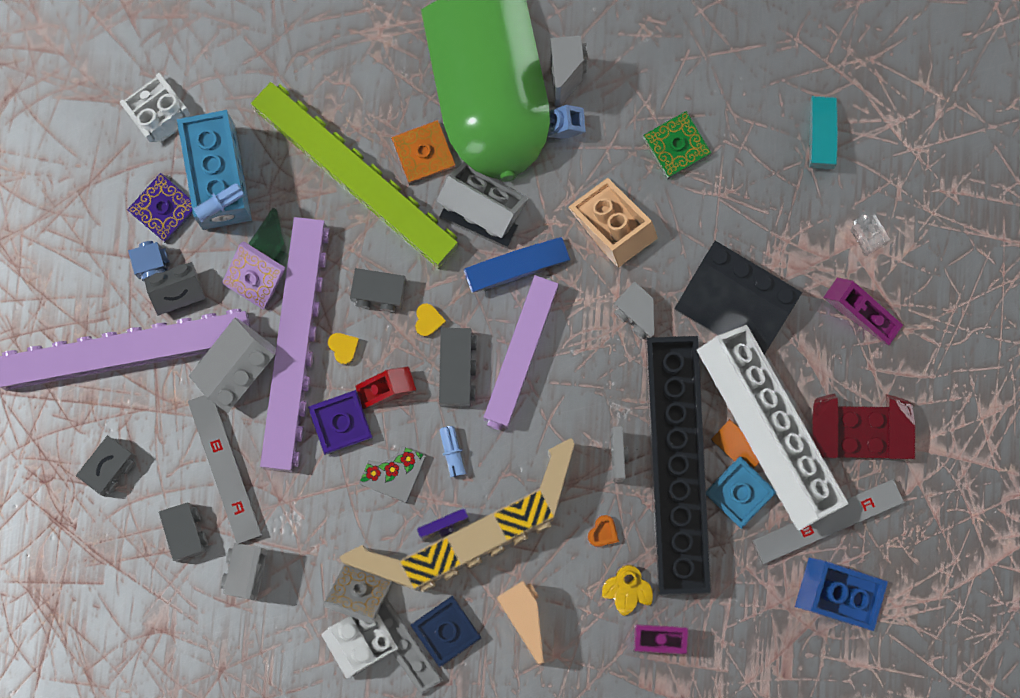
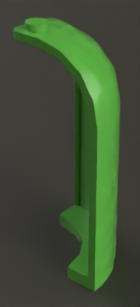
[421,0,550,182]

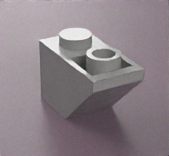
[613,281,655,340]

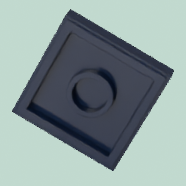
[410,595,482,668]

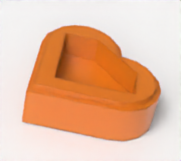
[588,515,619,547]

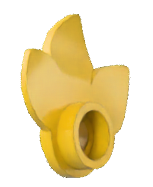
[602,565,653,616]

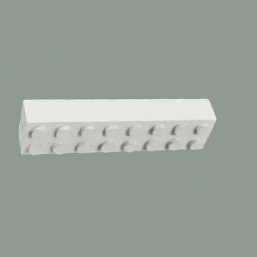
[697,325,848,531]

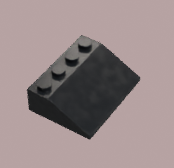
[674,240,803,355]

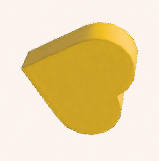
[415,303,446,337]
[328,333,359,365]

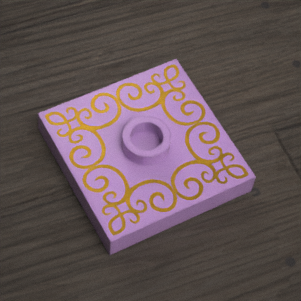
[222,241,285,310]

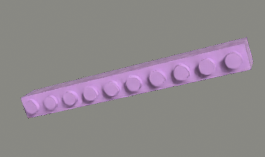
[260,217,330,473]
[0,309,251,391]

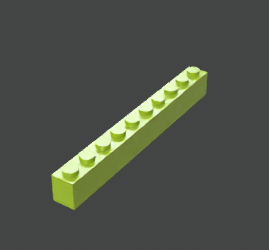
[251,82,459,269]

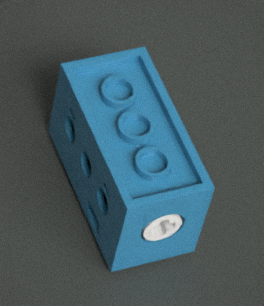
[177,110,252,230]

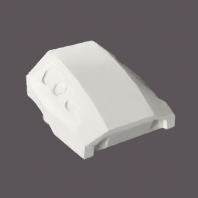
[119,73,190,143]

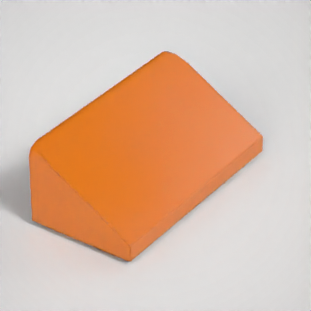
[711,419,759,469]

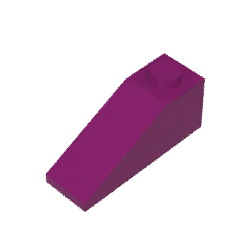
[823,277,903,345]

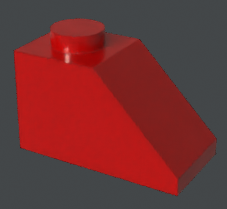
[355,366,416,409]

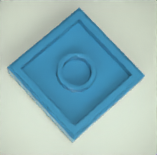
[706,456,776,529]

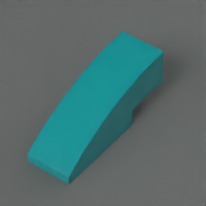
[809,96,837,169]

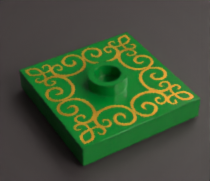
[643,111,711,179]

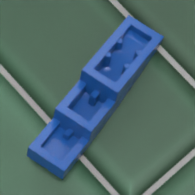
[463,237,570,293]

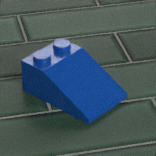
[795,557,888,631]

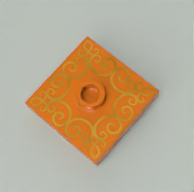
[391,120,456,184]

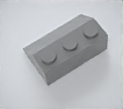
[550,35,588,108]
[437,162,529,238]
[189,317,276,413]

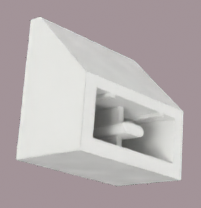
[321,614,398,679]

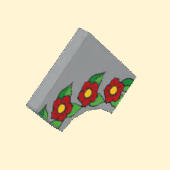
[359,446,426,504]

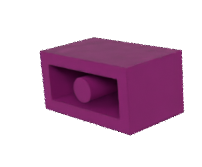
[633,625,688,654]

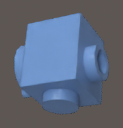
[547,105,586,139]
[128,241,170,281]

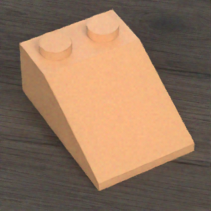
[569,178,658,268]
[497,581,543,665]

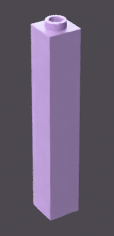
[483,275,559,431]

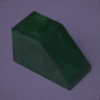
[249,208,287,265]

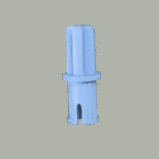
[193,184,244,222]
[440,426,466,478]

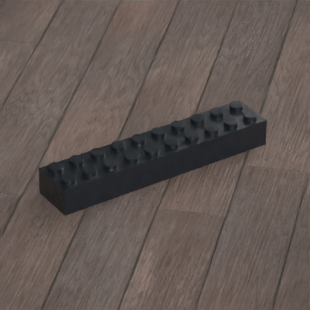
[645,336,711,596]

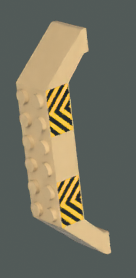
[339,438,574,593]

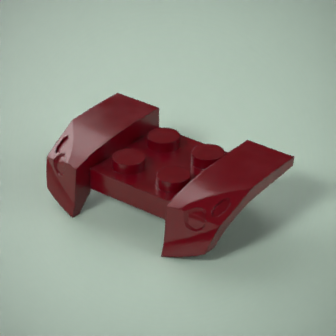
[812,393,915,459]

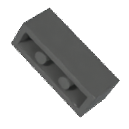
[439,328,477,407]

